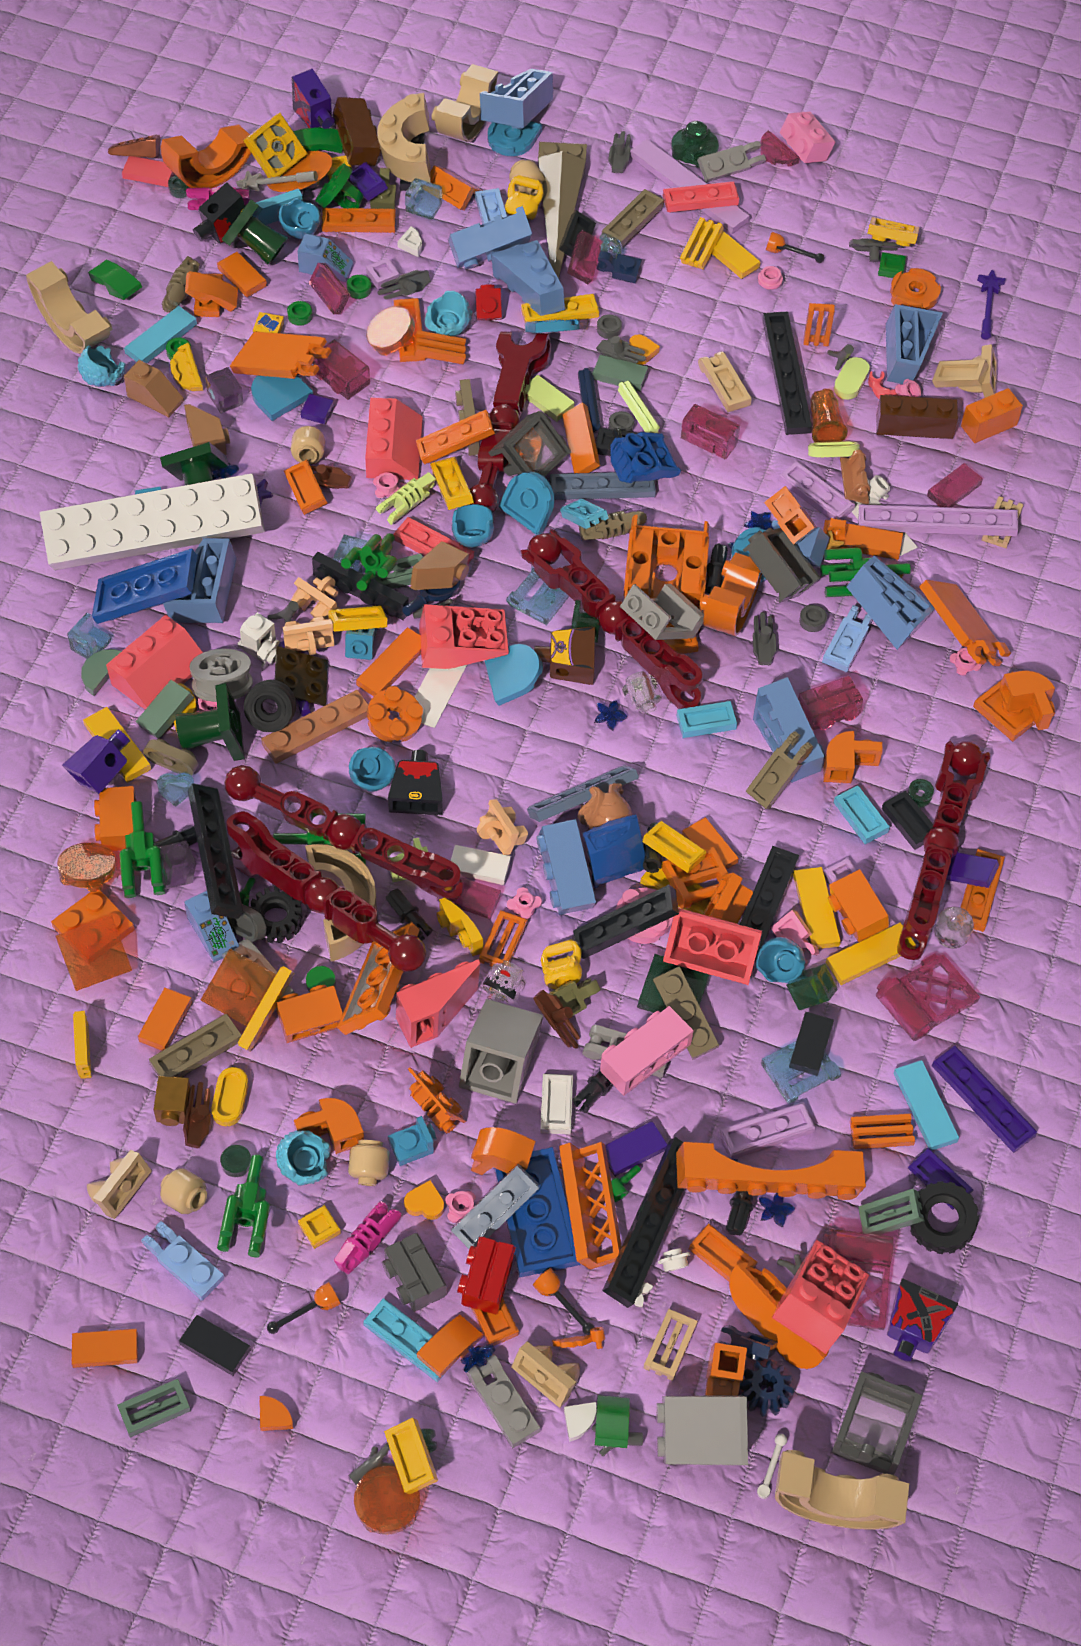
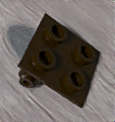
[275,646,328,706]

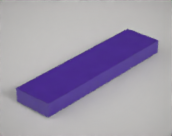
[932,1046,1037,1153]

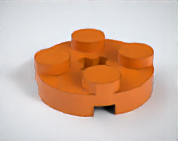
[890,268,941,310]
[366,686,423,743]

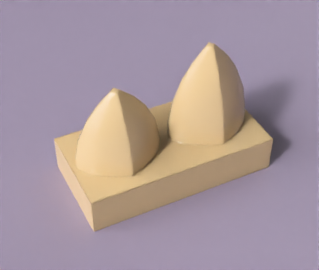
[958,344,997,398]
[87,1150,152,1219]
[511,1341,580,1408]

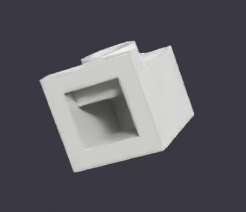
[238,612,276,658]

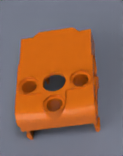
[623,515,709,631]

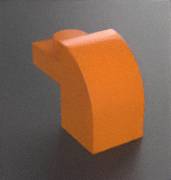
[764,486,817,545]
[999,671,1055,730]
[823,731,883,783]
[293,1098,364,1154]
[471,1127,535,1175]
[705,1343,747,1396]

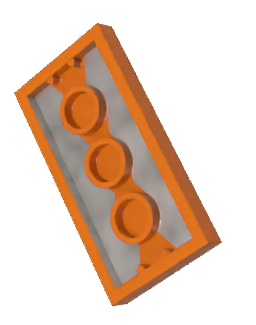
[337,922,420,1035]

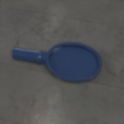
[402,581,460,616]

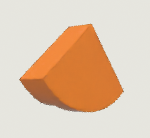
[259,1396,293,1431]

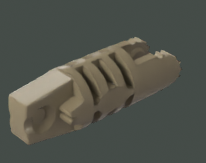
[162,256,200,313]
[578,511,648,541]

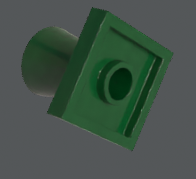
[221,199,288,266]
[160,442,229,486]
[176,683,245,761]

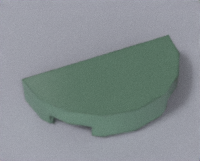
[81,649,122,696]

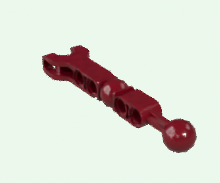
[468,331,551,513]
[224,765,463,902]
[226,811,427,972]

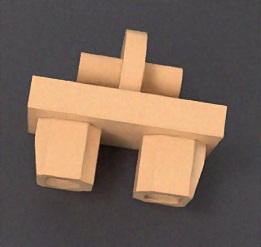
[291,576,340,620]
[283,616,334,655]
[477,799,528,855]

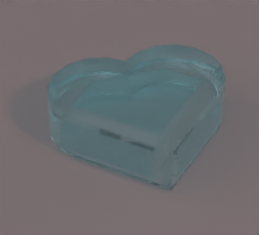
[157,773,194,807]

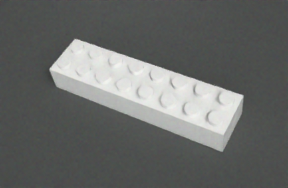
[40,474,265,570]

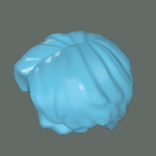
[425,290,472,336]
[77,345,126,387]
[276,1130,331,1186]

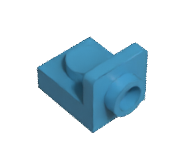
[345,628,377,660]
[388,1116,437,1166]

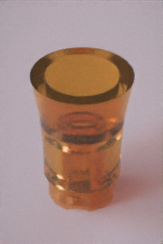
[811,388,848,442]

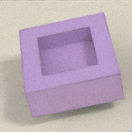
[366,258,399,289]

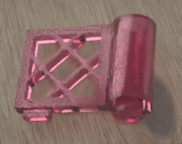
[876,953,980,1041]
[822,1228,893,1330]

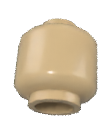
[509,160,545,196]
[291,426,325,465]
[348,1140,390,1186]
[160,1168,207,1214]

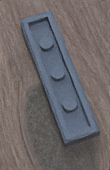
[550,472,656,500]
[527,765,639,822]

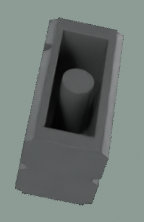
[382,1233,447,1312]

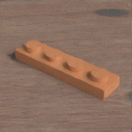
[261,690,368,764]

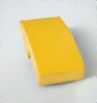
[436,898,483,957]

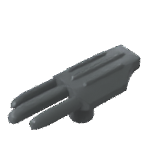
[608,131,631,173]
[849,238,904,262]
[378,270,431,299]
[596,336,646,364]
[752,612,777,665]

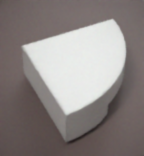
[398,227,422,257]
[564,1402,596,1442]

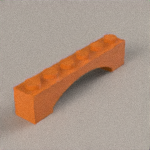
[676,1142,866,1200]

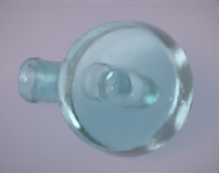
[599,233,622,259]

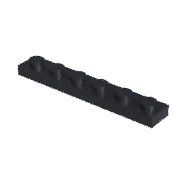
[762,311,812,435]
[188,783,243,919]
[602,1137,684,1308]

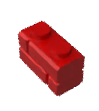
[457,1237,516,1315]

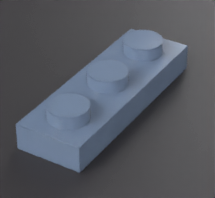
[451,1164,540,1249]

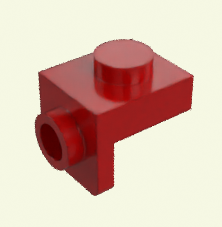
[475,284,502,321]

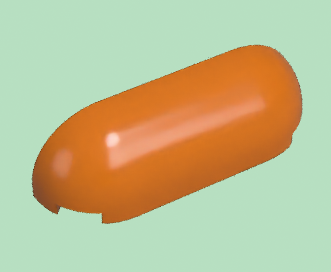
[729,1262,829,1369]

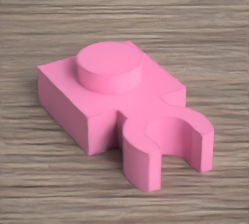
[770,910,819,965]

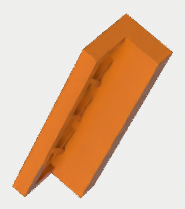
[559,1142,622,1270]

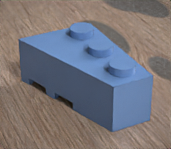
[480,69,553,129]
[448,206,532,269]
[491,240,565,316]
[886,304,943,384]
[163,538,237,623]
[847,556,935,650]
[753,677,825,783]
[536,819,596,915]

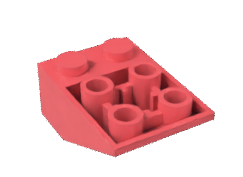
[419,604,509,669]
[396,960,480,1048]
[772,1239,869,1354]

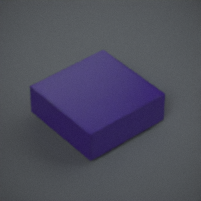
[300,394,334,424]

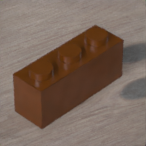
[332,97,382,166]
[876,395,958,439]

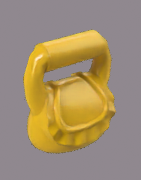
[505,175,544,220]
[541,939,582,989]

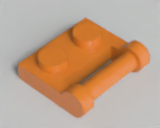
[661,847,729,909]

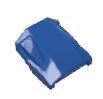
[611,432,681,483]
[583,814,645,888]

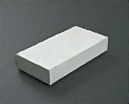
[448,845,511,885]
[540,1074,573,1135]

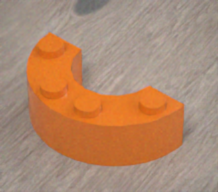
[161,124,251,189]
[700,552,762,636]

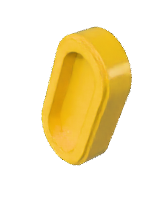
[211,1067,248,1127]

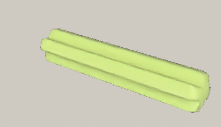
[618,381,660,433]

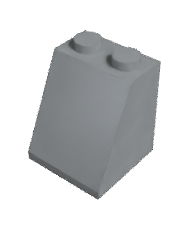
[459,999,543,1104]
[656,1395,748,1465]

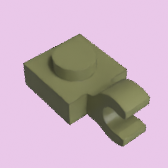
[370,168,396,209]
[548,978,601,1015]

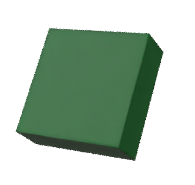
[878,252,906,278]

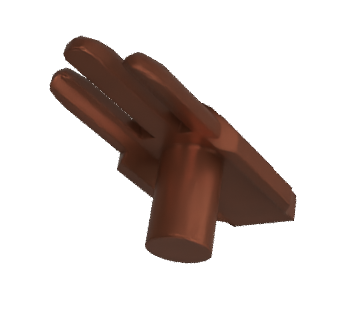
[310,464,352,489]
[533,990,580,1049]
[183,1082,211,1148]

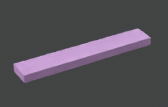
[630,139,750,234]
[858,504,1018,536]

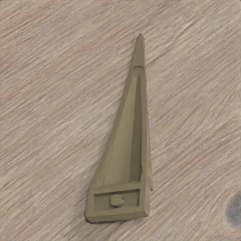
[538,142,587,279]

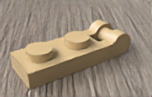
[698,351,752,412]

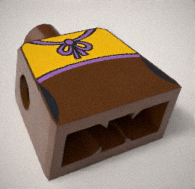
[534,627,595,685]

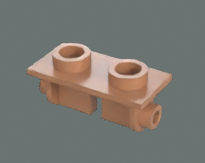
[840,450,870,504]

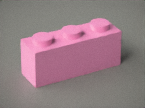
[600,1006,694,1096]

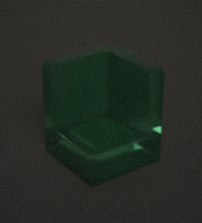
[571,600,600,643]
[786,964,838,1010]

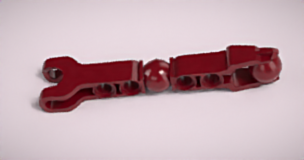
[521,529,702,709]
[897,741,990,960]

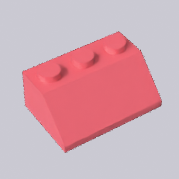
[365,398,423,480]
[106,615,203,709]
[663,908,762,985]

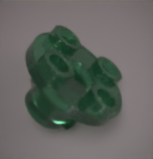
[671,121,719,168]

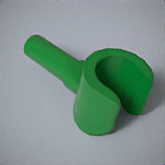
[239,877,256,907]
[611,1165,641,1202]

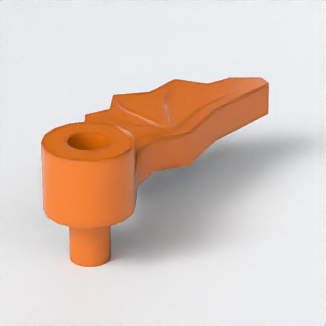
[552,1327,605,1349]

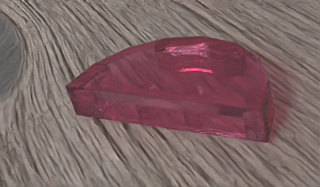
[760,130,800,166]

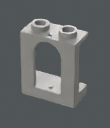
[620,584,704,640]

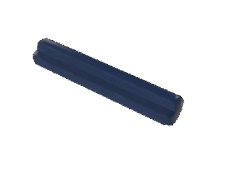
[578,368,601,433]

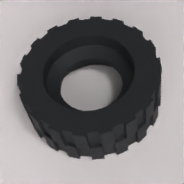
[909,1181,979,1254]

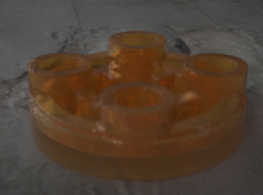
[366,306,415,356]
[57,842,117,892]
[354,1466,420,1535]

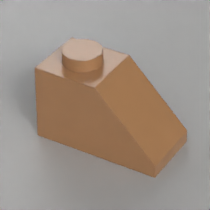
[124,360,184,417]
[184,404,230,455]
[410,541,469,590]

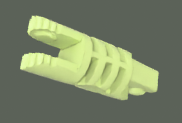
[375,472,436,525]

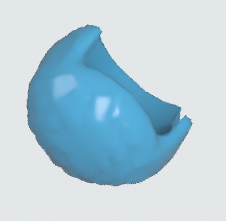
[279,198,321,239]
[452,504,494,548]
[348,747,396,792]
[755,937,805,983]

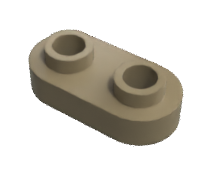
[143,739,198,776]

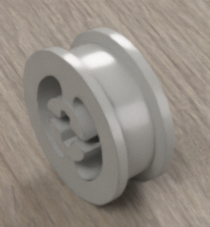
[190,649,253,702]

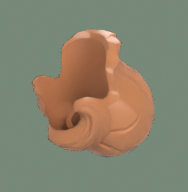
[577,783,632,830]

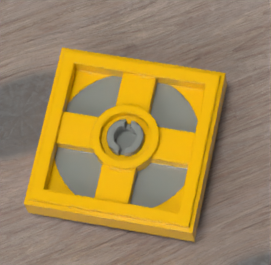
[243,113,308,178]

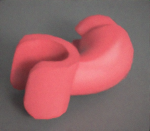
[868,371,898,399]

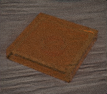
[55,915,132,991]
[201,949,276,1026]

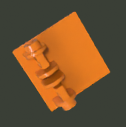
[408,1067,466,1134]

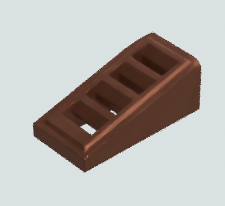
[108,134,160,158]

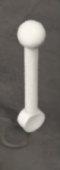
[757,1433,787,1499]

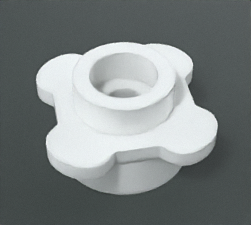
[867,475,890,500]
[256,640,280,669]
[658,1248,690,1272]

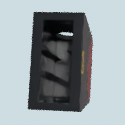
[193,182,245,243]
[388,750,443,815]

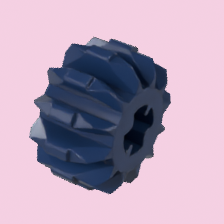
[739,1360,794,1417]

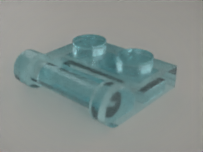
[506,566,569,625]
[761,1041,841,1104]

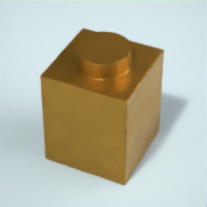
[153,1076,191,1126]

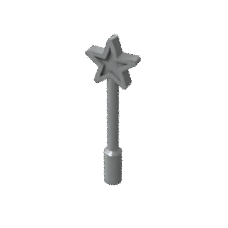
[236,171,318,192]

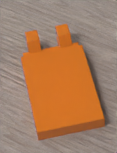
[230,332,332,379]
[919,580,1011,666]

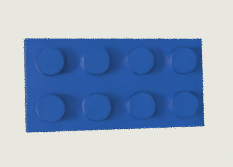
[92,548,198,624]
[493,1147,581,1278]

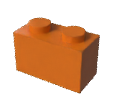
[961,388,1023,443]
[94,786,137,852]
[827,869,889,942]
[276,985,343,1043]

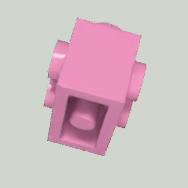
[780,112,835,163]

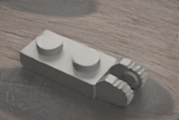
[697,141,766,183]

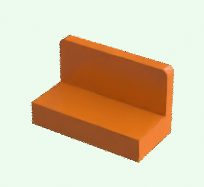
[423,165,483,211]
[703,873,753,924]

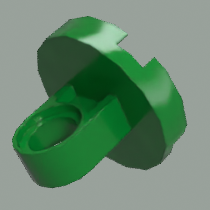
[315,163,363,208]

